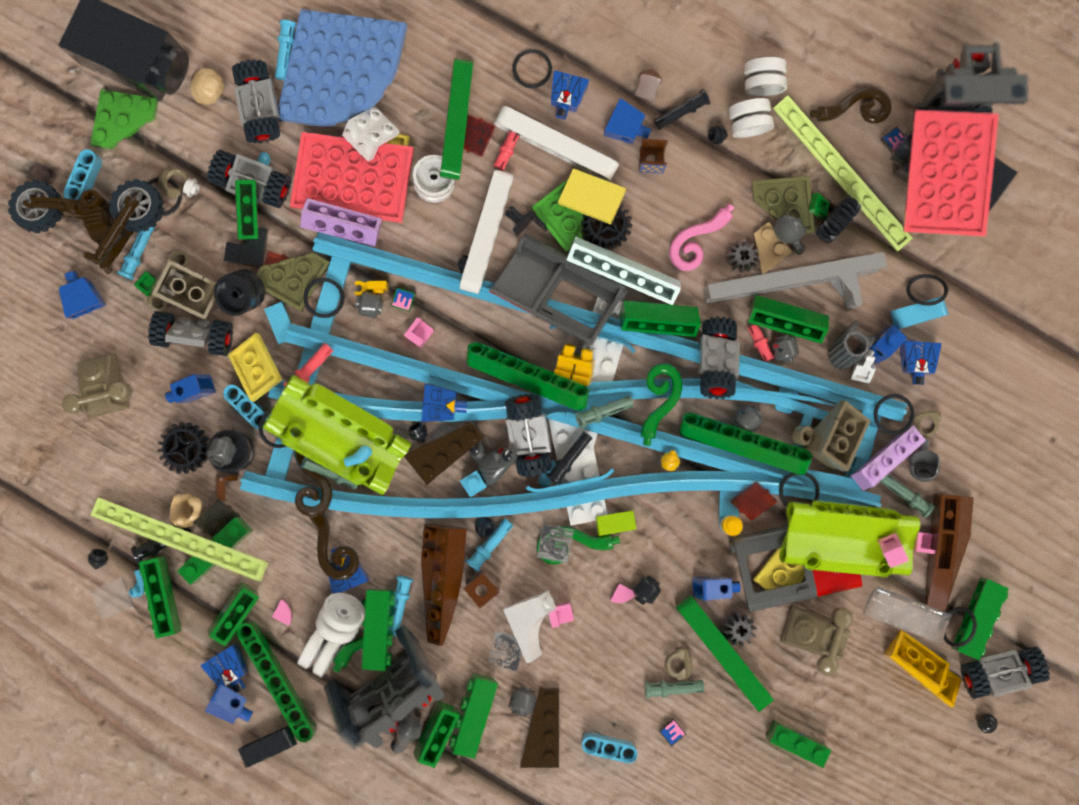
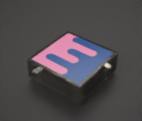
[880,127,904,154]
[659,718,686,747]

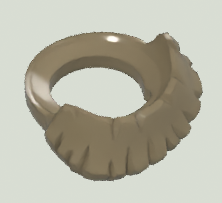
[158,168,188,198]
[911,411,942,437]
[664,648,692,681]

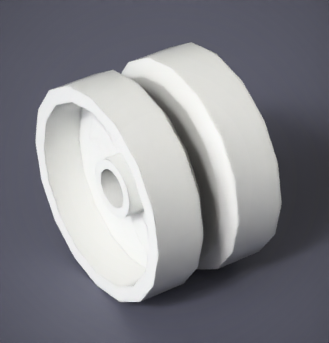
[744,57,787,97]
[728,98,775,138]
[413,155,455,203]
[315,593,365,644]
[298,630,342,678]

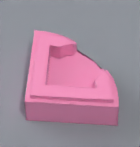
[610,583,635,603]
[272,599,292,626]

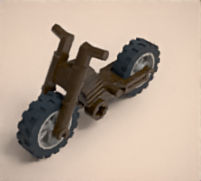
[8,179,164,274]

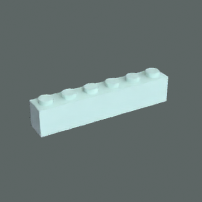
[566,236,681,305]

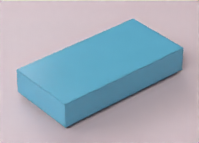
[264,302,292,345]

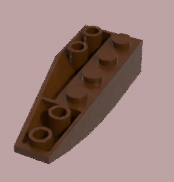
[925,494,974,611]
[421,524,467,646]

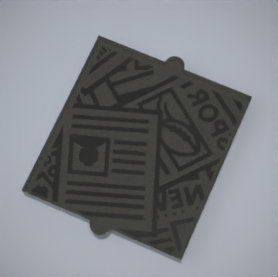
[193,499,240,537]

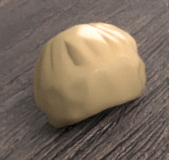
[189,69,225,105]
[170,493,202,528]

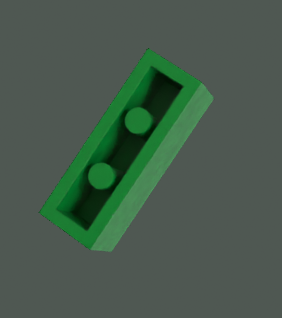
[235,180,258,239]
[207,582,259,646]
[413,701,460,768]
[766,720,832,768]

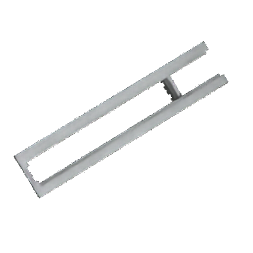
[703,252,887,311]

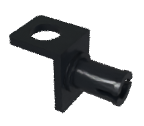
[505,206,548,236]

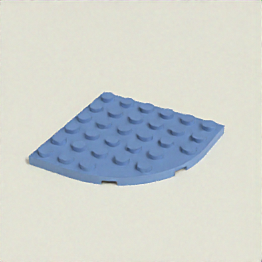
[276,9,408,126]

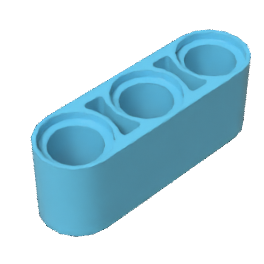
[63,149,102,200]
[890,297,949,329]
[223,385,267,429]
[581,732,638,763]

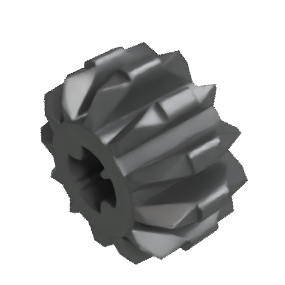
[727,240,760,273]
[723,613,757,647]

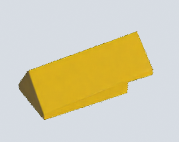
[884,629,962,708]

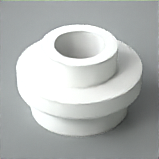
[183,179,200,197]

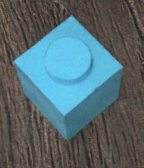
[460,470,488,497]

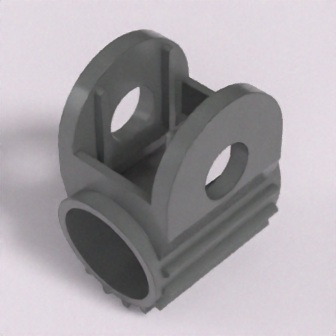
[827,320,876,370]

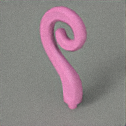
[669,204,734,271]

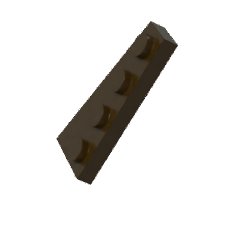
[404,422,486,485]
[520,688,559,768]

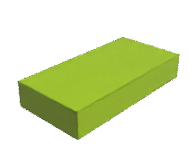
[595,510,637,536]

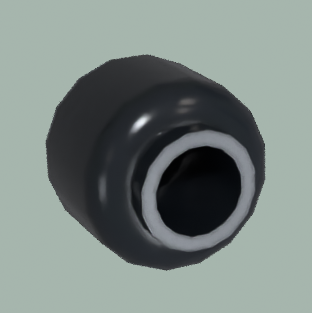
[632,575,661,605]

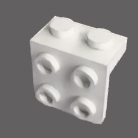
[342,107,399,162]

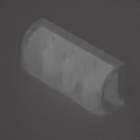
[863,587,951,644]

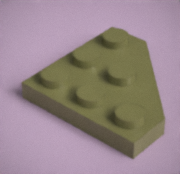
[751,176,815,234]
[257,253,330,312]

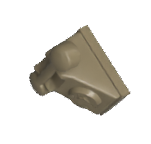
[147,250,216,320]
[62,353,133,418]
[792,400,871,471]
[780,605,853,676]

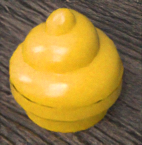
[661,450,680,471]

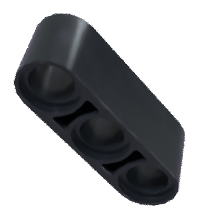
[238,726,297,768]

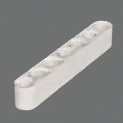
[494,106,619,182]
[460,169,514,294]

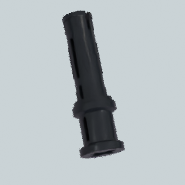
[654,89,711,130]
[546,431,593,486]
[131,527,191,563]

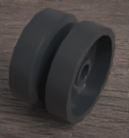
[214,269,265,316]
[207,430,255,472]

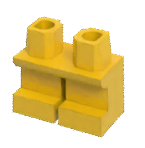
[554,343,596,386]

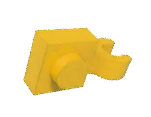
[354,281,389,296]

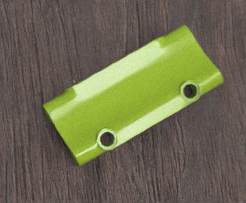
[262,374,411,495]
[779,501,920,577]

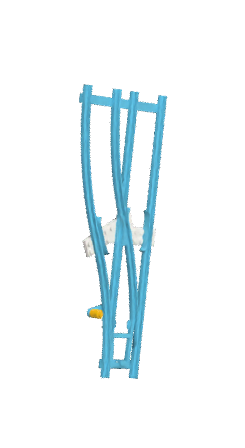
[240,232,907,536]

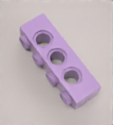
[300,198,382,247]
[850,425,926,491]

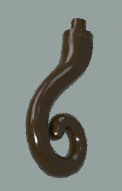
[810,88,892,124]
[293,450,332,517]
[309,506,359,580]

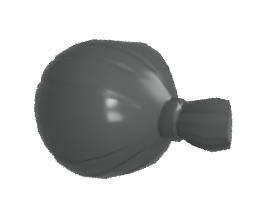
[773,214,806,255]
[909,439,940,482]

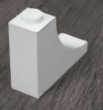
[503,591,556,663]

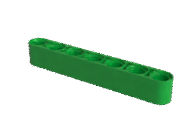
[440,58,473,180]
[466,342,590,411]
[679,412,813,475]
[676,595,774,712]
[237,621,316,743]

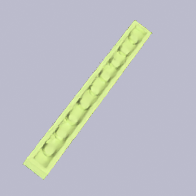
[773,95,913,251]
[90,497,268,581]

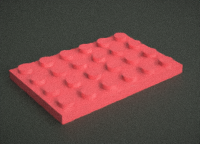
[903,110,999,236]
[290,132,414,223]

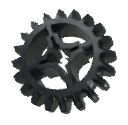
[816,195,861,244]
[581,204,633,250]
[157,422,209,474]

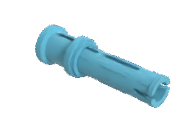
[275,20,297,80]
[117,227,155,281]
[466,518,514,572]
[391,575,414,636]

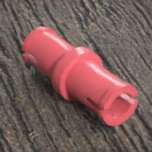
[493,131,520,171]
[747,325,775,362]

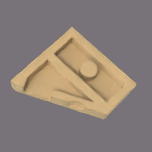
[753,222,792,274]

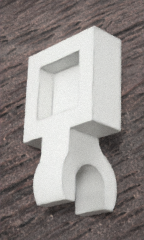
[850,349,876,384]

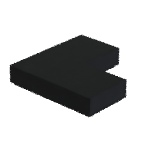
[224,228,269,267]

